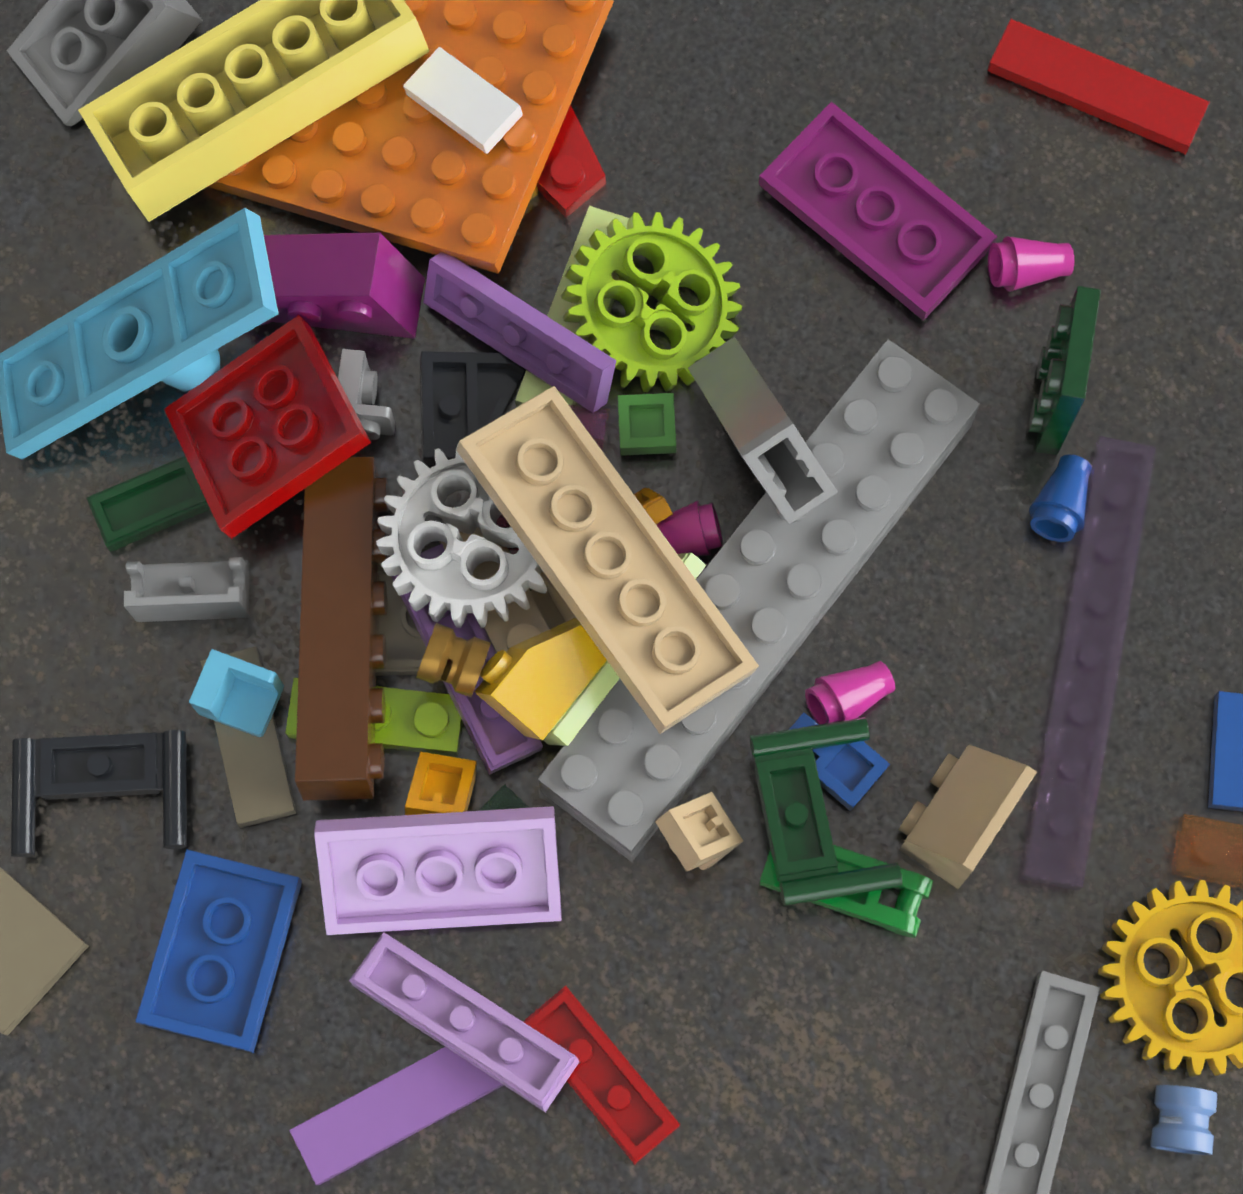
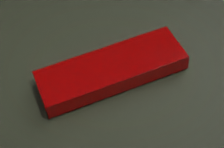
[523,986,680,1165]

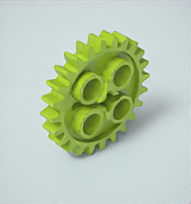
[561,212,742,392]

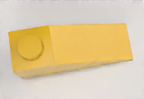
[474,618,607,740]

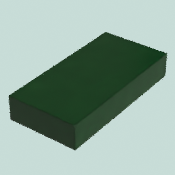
[86,456,210,552]

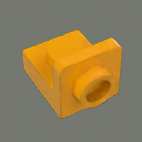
[405,751,477,815]

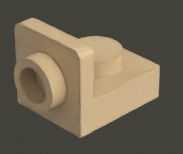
[655,792,743,872]

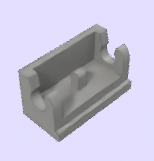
[124,557,249,622]

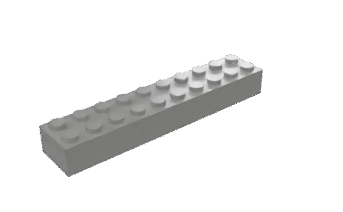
[538,339,980,862]

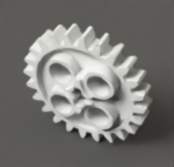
[376,445,547,628]

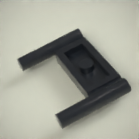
[11,730,187,857]

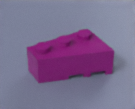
[261,233,425,339]

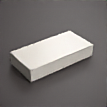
[403,47,523,154]

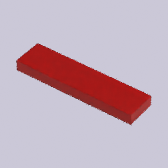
[987,19,1210,155]

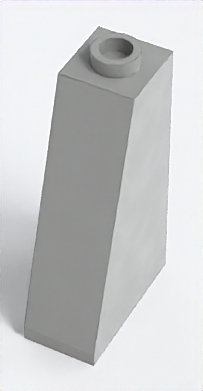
[688,337,838,524]

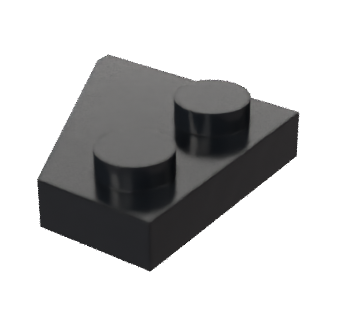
[420,351,525,465]

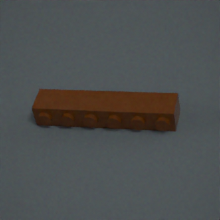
[295,457,389,801]

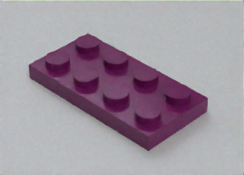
[758,102,997,321]

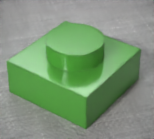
[618,393,676,456]

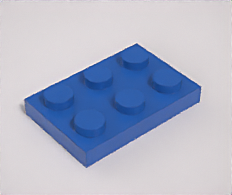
[135,849,302,1053]

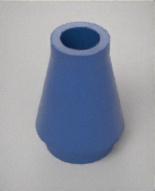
[1029,454,1092,542]

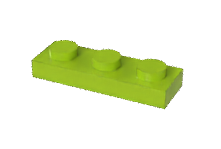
[285,678,463,756]

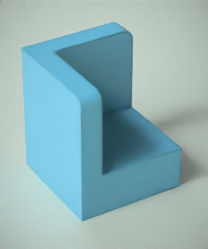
[189,649,285,737]

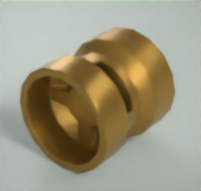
[416,623,491,697]

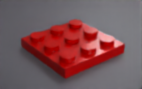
[164,315,371,539]

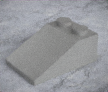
[7,0,202,126]

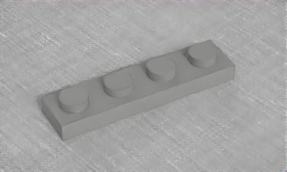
[983,971,1100,1194]

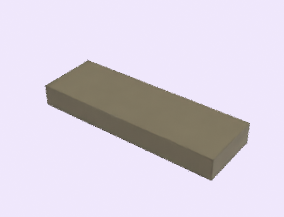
[201,646,297,828]

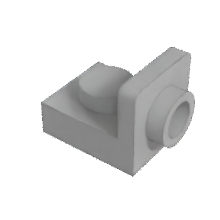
[338,349,396,440]

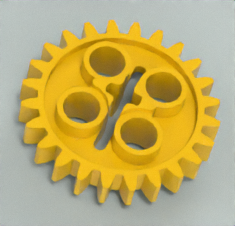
[1098,880,1243,1077]

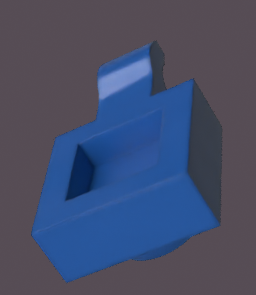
[790,712,890,811]

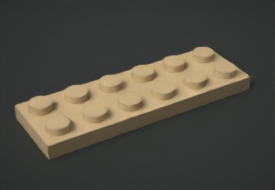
[456,386,759,734]

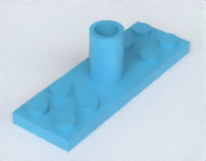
[0,208,279,459]

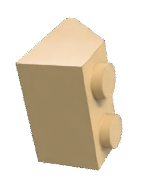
[898,744,1037,889]

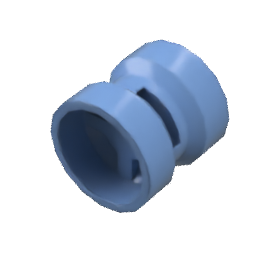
[1150,1085,1218,1155]

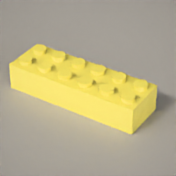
[78,0,430,222]

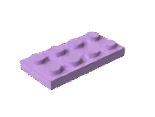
[314,806,562,935]

